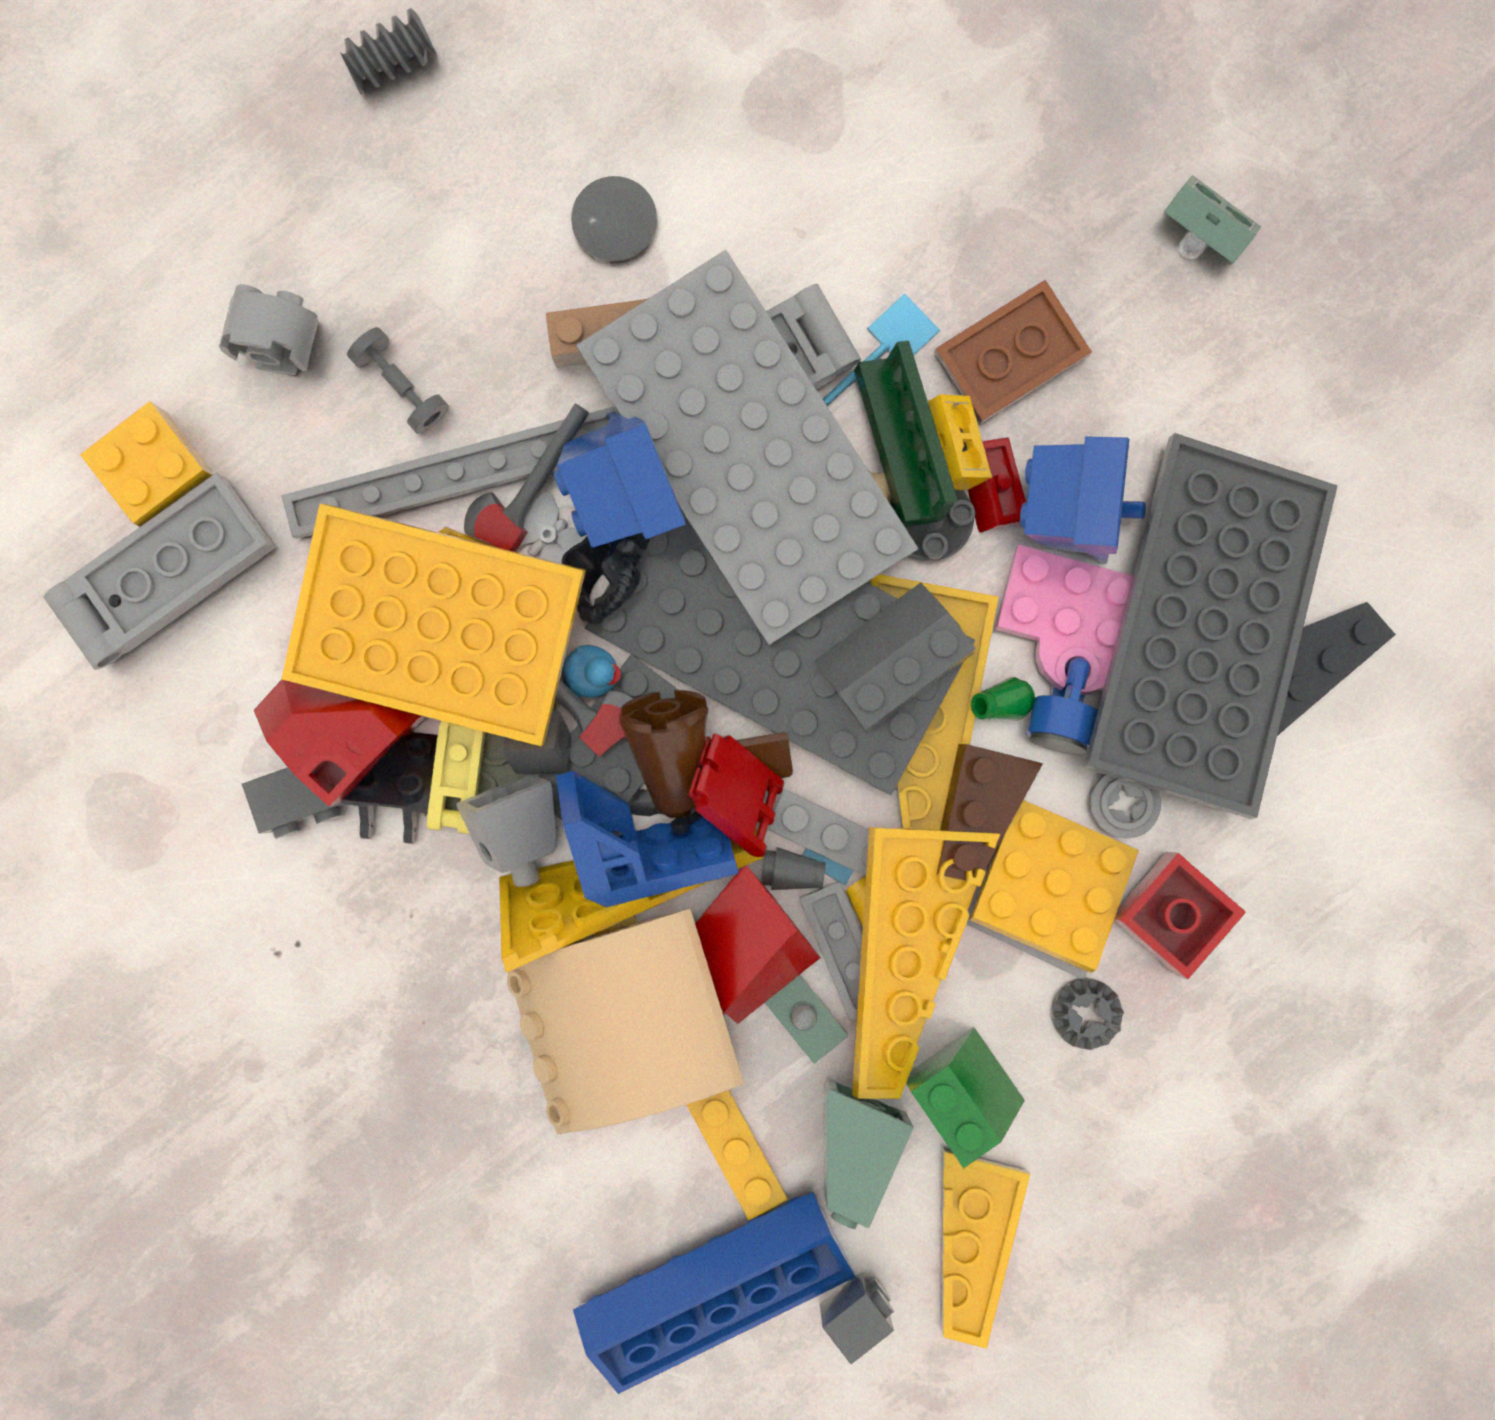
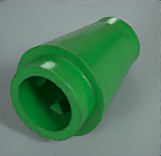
[971,677,1035,720]

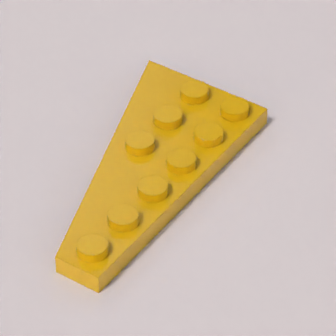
[852,827,1000,1099]

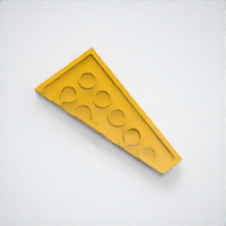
[870,574,999,830]
[499,828,763,973]

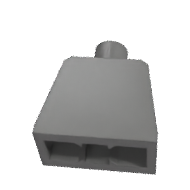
[456,774,557,887]

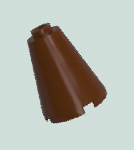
[619,690,708,818]

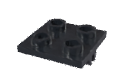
[340,732,438,844]

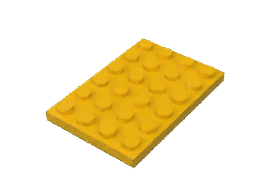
[281,504,586,746]

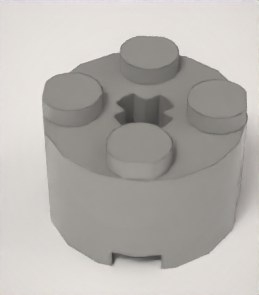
[219,284,319,375]

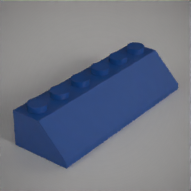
[573,1192,856,1394]

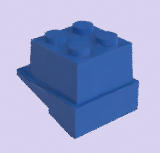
[554,411,686,548]
[1020,436,1146,564]

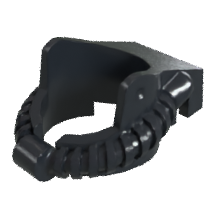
[562,532,650,624]

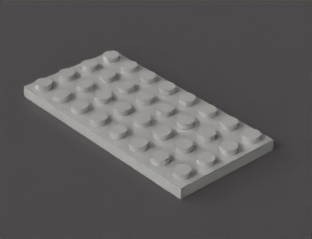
[576,249,918,646]

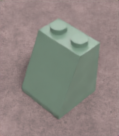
[823,1077,914,1229]

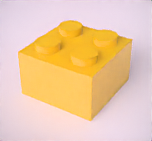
[80,401,214,527]

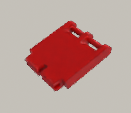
[689,733,785,857]

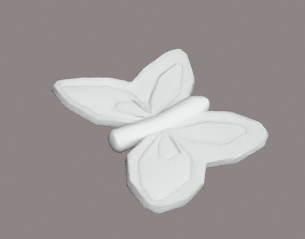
[520,492,587,564]

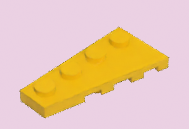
[942,1149,1030,1349]

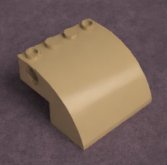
[507,908,744,1134]

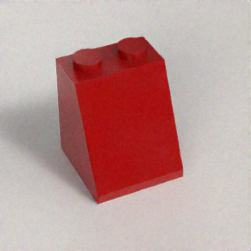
[695,865,821,1024]

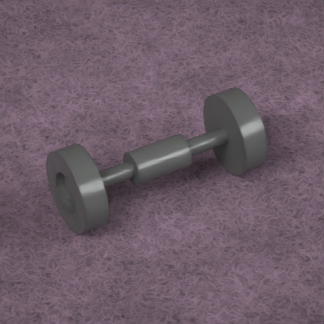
[347,327,449,434]

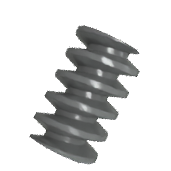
[340,8,438,95]

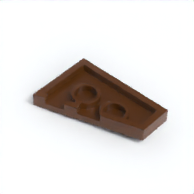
[936,744,1043,881]

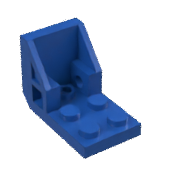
[556,771,739,907]

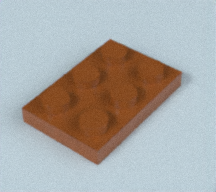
[934,280,1092,424]

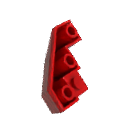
[253,679,425,807]

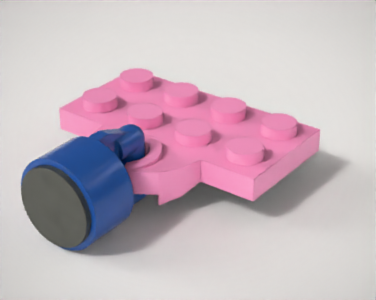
[995,544,1133,754]

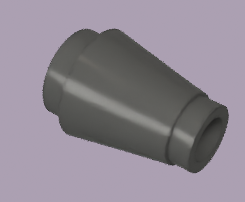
[761,847,826,890]

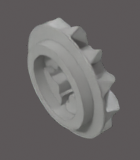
[1091,775,1161,839]

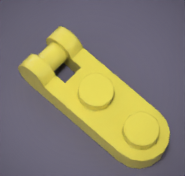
[427,721,485,834]

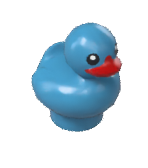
[562,645,621,698]

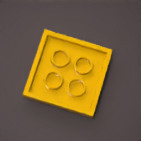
[969,800,1139,973]

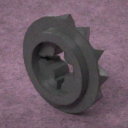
[1052,979,1124,1050]

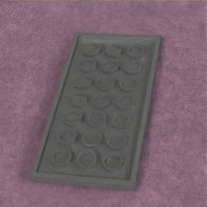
[1083,433,1338,819]
[585,510,975,796]

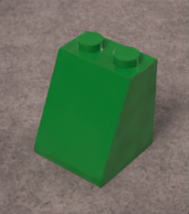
[906,1027,1025,1169]

